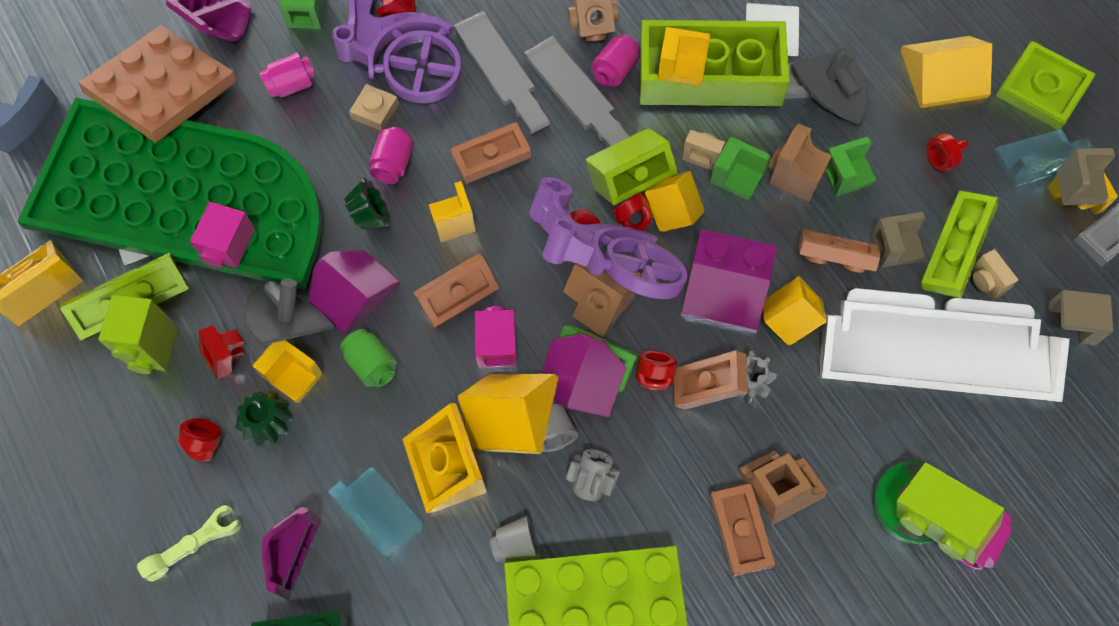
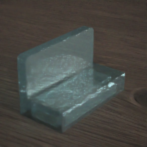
[995,129,1094,187]
[328,468,424,560]

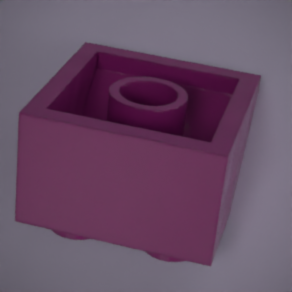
[681,229,777,333]

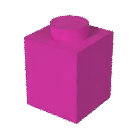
[190,202,255,268]
[475,306,517,369]

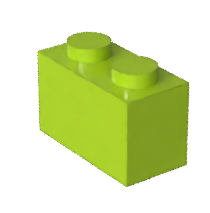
[585,128,678,206]
[98,295,179,374]
[897,462,1005,565]

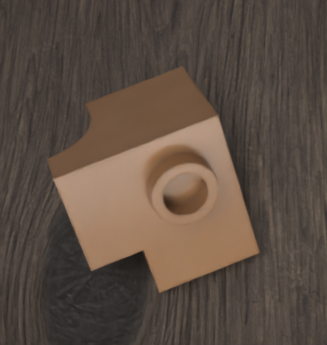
[768,123,832,202]
[563,263,642,337]
[739,450,827,525]

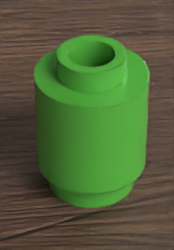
[340,329,397,387]

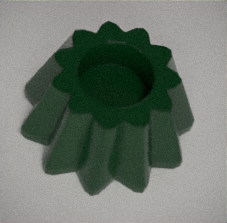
[344,177,390,229]
[235,391,293,447]

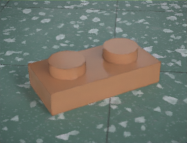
[450,122,532,185]
[799,229,880,273]
[413,253,499,328]
[674,350,748,410]
[709,483,775,577]

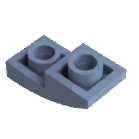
[0,75,57,153]

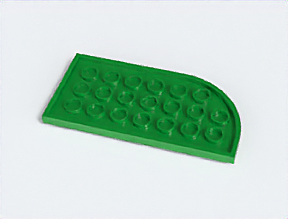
[17,97,322,290]

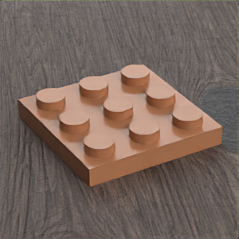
[78,25,237,143]

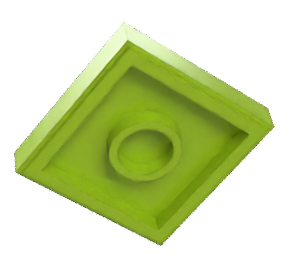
[995,41,1096,131]

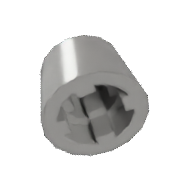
[542,400,578,452]
[490,515,541,563]

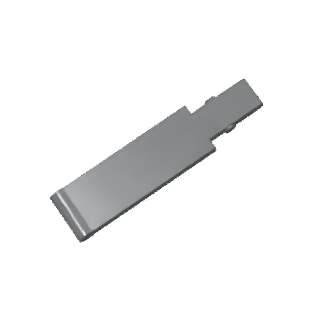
[453,11,550,134]
[523,36,630,147]

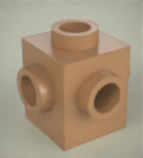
[567,0,619,41]

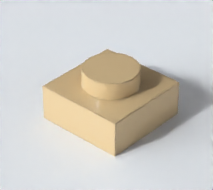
[349,84,399,131]
[682,129,725,171]
[971,249,1018,301]

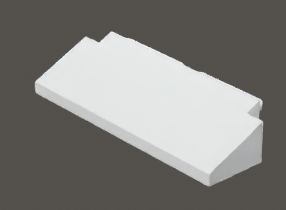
[820,288,1070,402]

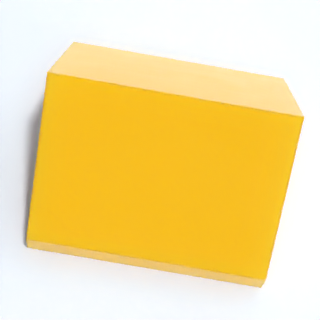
[900,36,992,108]
[0,239,83,327]
[457,374,559,454]
[402,403,487,514]

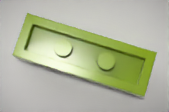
[921,190,998,298]
[60,252,189,341]

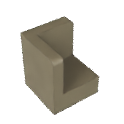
[1057,148,1116,205]
[870,212,926,268]
[1048,290,1114,345]

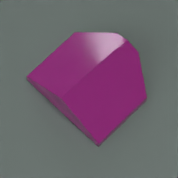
[166,0,252,41]
[309,250,400,336]
[541,333,627,417]
[262,507,321,600]

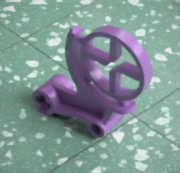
[333,0,461,104]
[529,177,688,299]

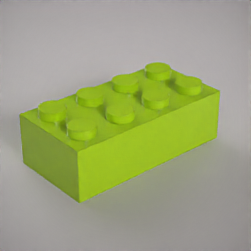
[640,20,789,107]
[504,546,687,626]

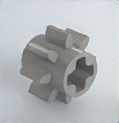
[741,351,777,403]
[565,449,620,501]

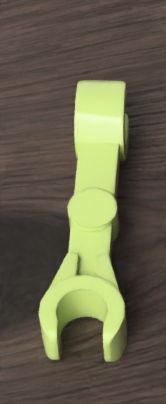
[137,505,242,582]

